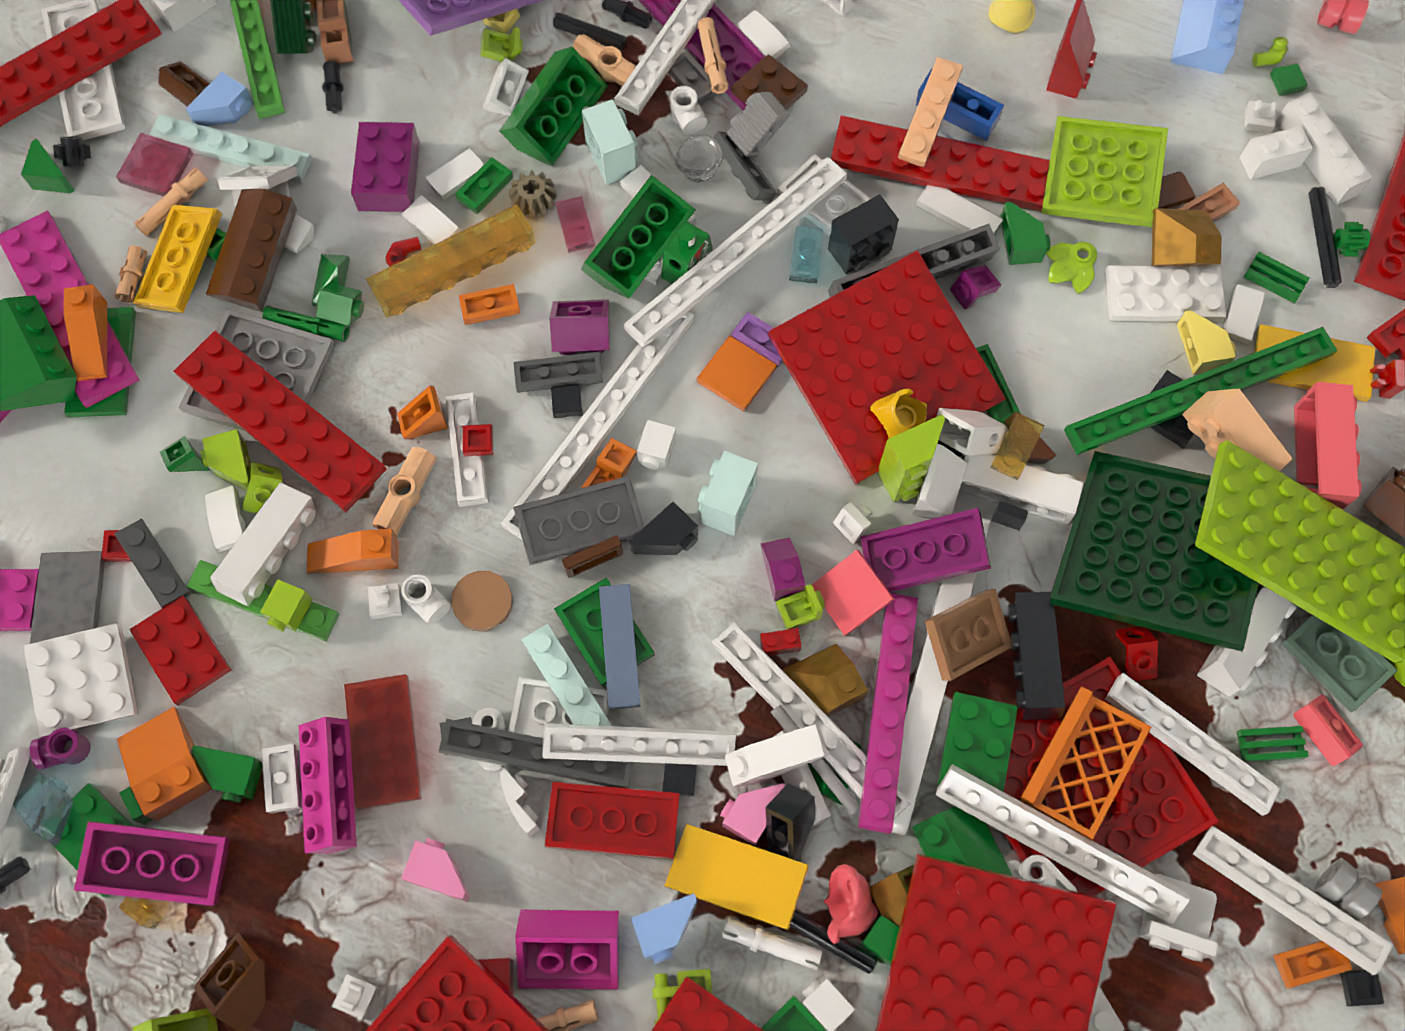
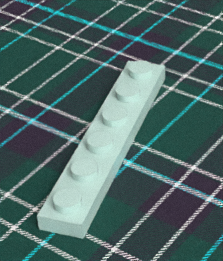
[148,114,313,182]

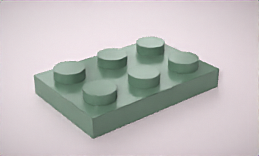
[1281,615,1398,713]

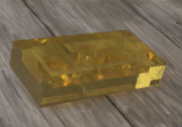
[990,413,1045,480]

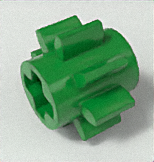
[1334,222,1370,257]

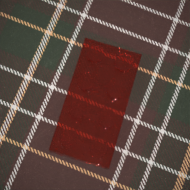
[344,674,422,810]

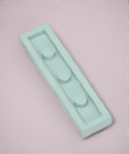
[521,624,612,726]

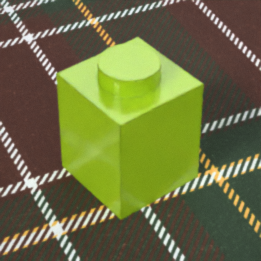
[260,579,313,632]

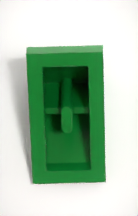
[21,138,75,194]

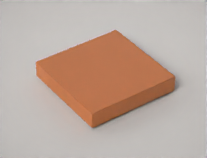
[697,335,777,412]

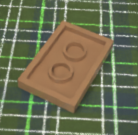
[925,589,1011,681]

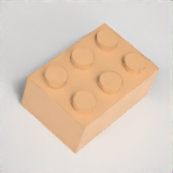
[1182,389,1293,471]

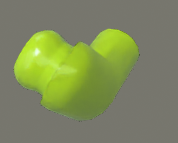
[1252,37,1288,67]

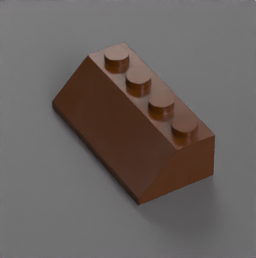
[206,189,297,312]

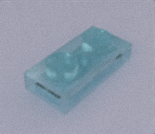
[789,226,824,284]

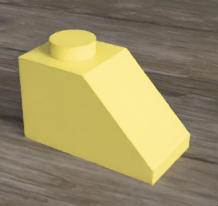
[1177,310,1236,375]

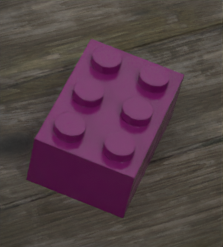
[351,122,420,212]

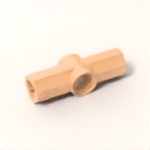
[573,34,636,86]
[372,447,437,536]

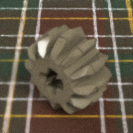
[509,169,557,219]

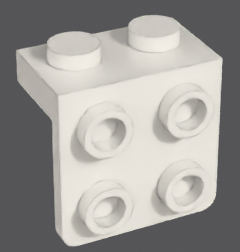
[1138,874,1218,962]

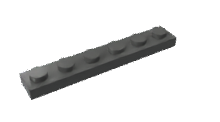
[439,719,633,788]

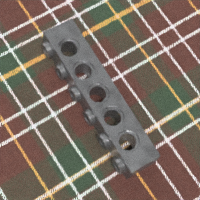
[828,224,1000,297]

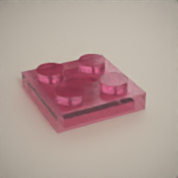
[116,133,193,196]

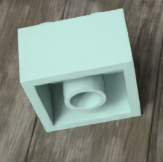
[582,99,639,185]
[698,450,758,536]

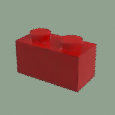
[760,628,802,656]

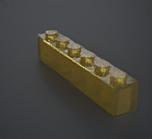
[366,204,536,318]

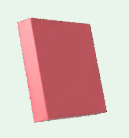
[812,550,895,636]

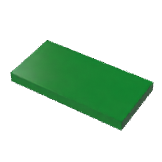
[64,307,136,417]

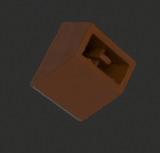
[1363,466,1405,538]

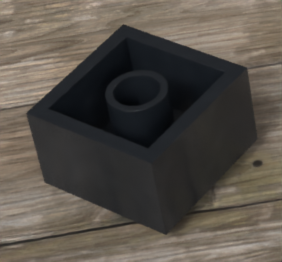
[828,194,899,274]

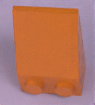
[117,707,212,821]

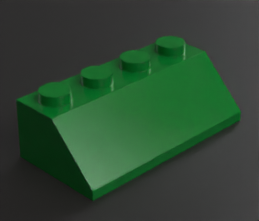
[499,46,608,166]
[581,175,696,299]
[911,806,1013,876]

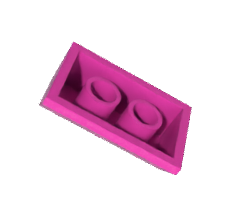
[515,909,620,990]

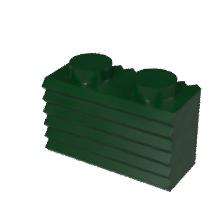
[270,0,317,54]

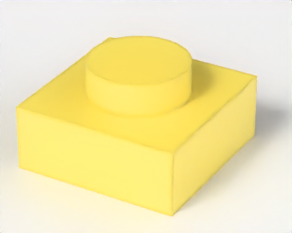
[483,9,520,34]

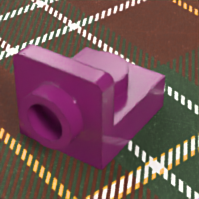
[950,264,1002,309]

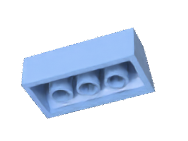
[1170,0,1244,74]

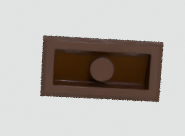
[158,61,210,107]
[1158,171,1196,209]

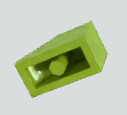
[200,429,251,491]

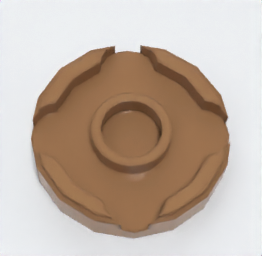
[451,571,513,631]

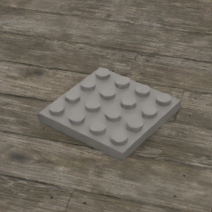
[179,308,335,431]

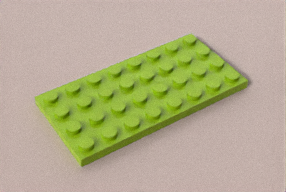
[1195,440,1405,663]

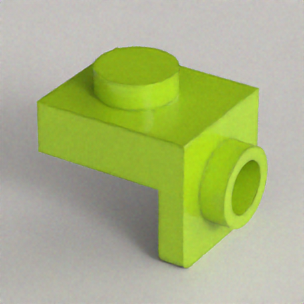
[480,27,523,62]
[775,584,825,630]

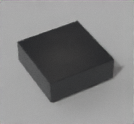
[551,385,582,418]
[991,501,1028,530]
[662,763,697,797]
[1340,970,1384,1006]

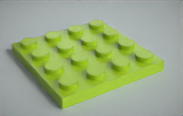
[1041,116,1168,228]

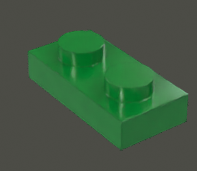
[455,157,514,214]

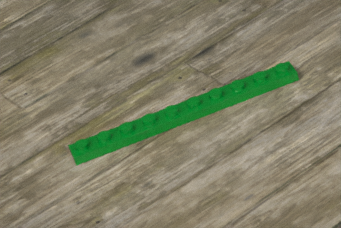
[1064,327,1338,455]

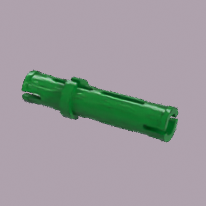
[262,305,350,342]

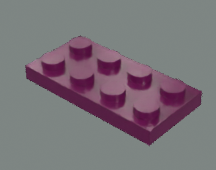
[860,508,991,592]

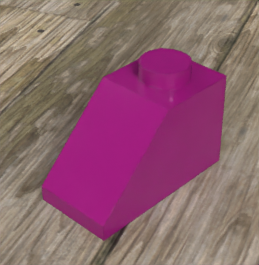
[760,537,806,601]

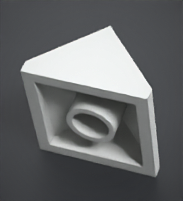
[912,444,968,518]

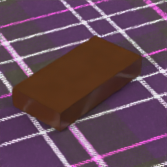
[562,535,623,578]

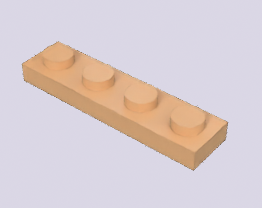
[898,57,963,167]

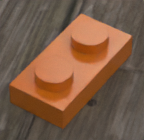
[458,284,521,325]
[1273,940,1352,988]

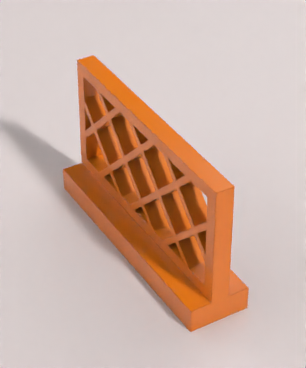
[1020,686,1151,840]

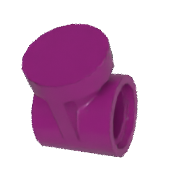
[29,727,90,770]

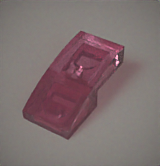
[555,196,595,253]

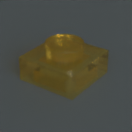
[118,896,163,929]

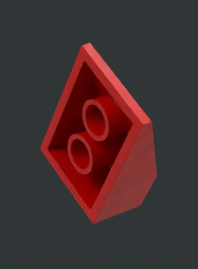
[1046,0,1097,99]

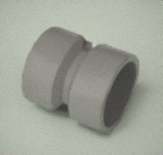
[1314,858,1383,921]

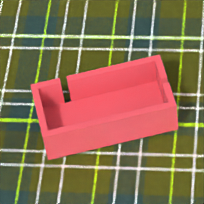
[1294,382,1362,510]

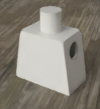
[937,408,1008,456]

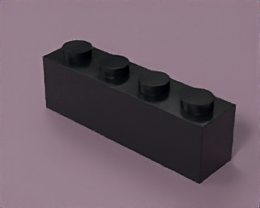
[1008,592,1065,720]

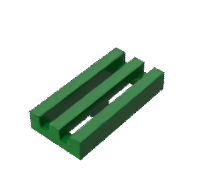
[1243,252,1310,304]
[1237,726,1309,763]

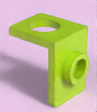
[242,462,283,513]

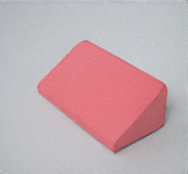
[1293,694,1363,766]

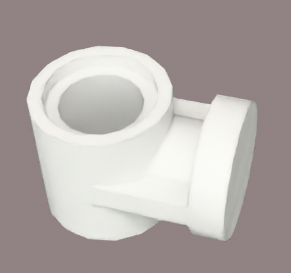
[670,86,707,136]
[401,574,451,625]

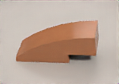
[316,0,353,64]

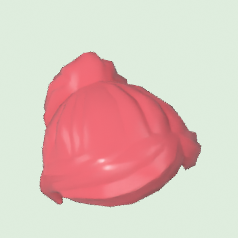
[824,864,878,944]

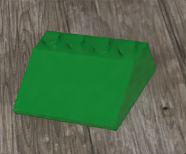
[0,295,77,411]

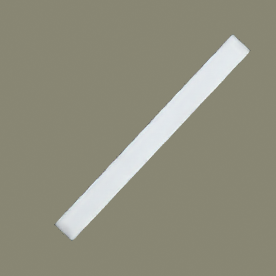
[892,511,990,836]

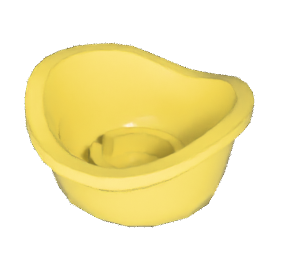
[989,0,1035,33]

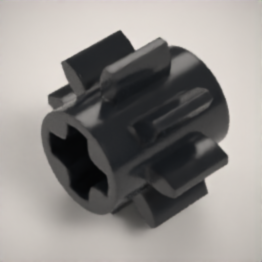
[53,136,91,167]

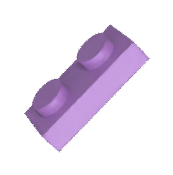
[731,312,783,368]

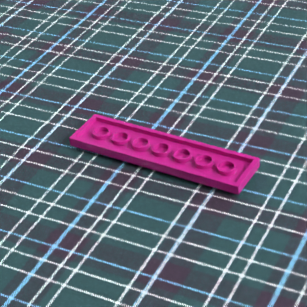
[0,210,140,408]

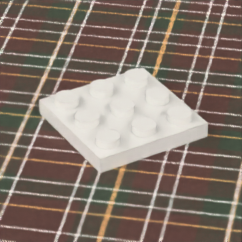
[23,623,138,737]

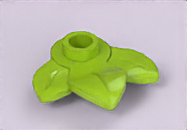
[1046,241,1097,294]

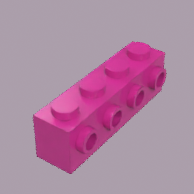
[299,717,357,854]

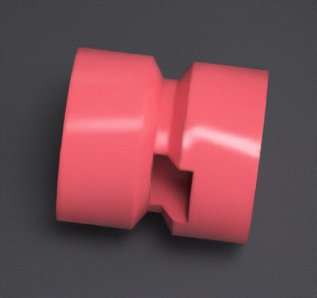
[1317,0,1369,34]

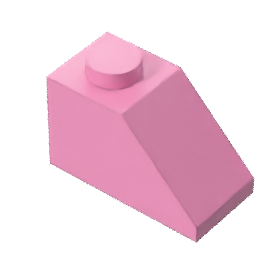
[720,783,786,846]
[401,838,470,902]

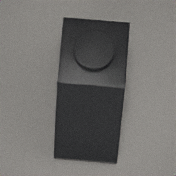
[629,501,698,555]
[765,783,815,861]

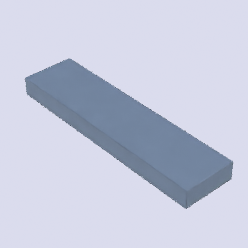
[599,584,641,710]

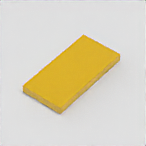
[133,205,222,313]
[1254,324,1375,402]
[664,824,809,930]

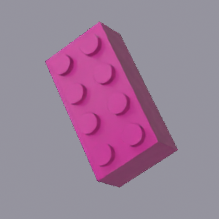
[74,822,230,906]

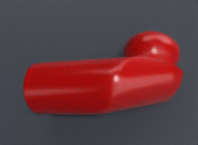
[385,236,422,268]

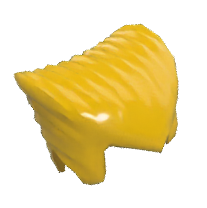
[870,389,929,438]

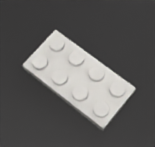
[1105,266,1226,322]

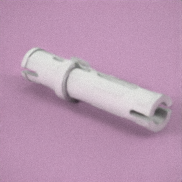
[722,917,823,971]

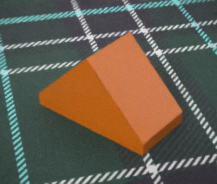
[397,386,448,439]

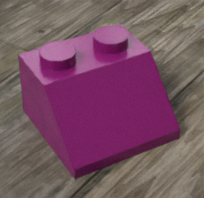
[549,299,610,355]

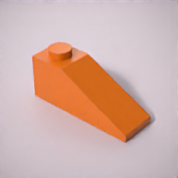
[64,284,107,382]
[307,529,399,574]

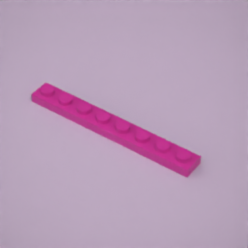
[858,593,918,834]

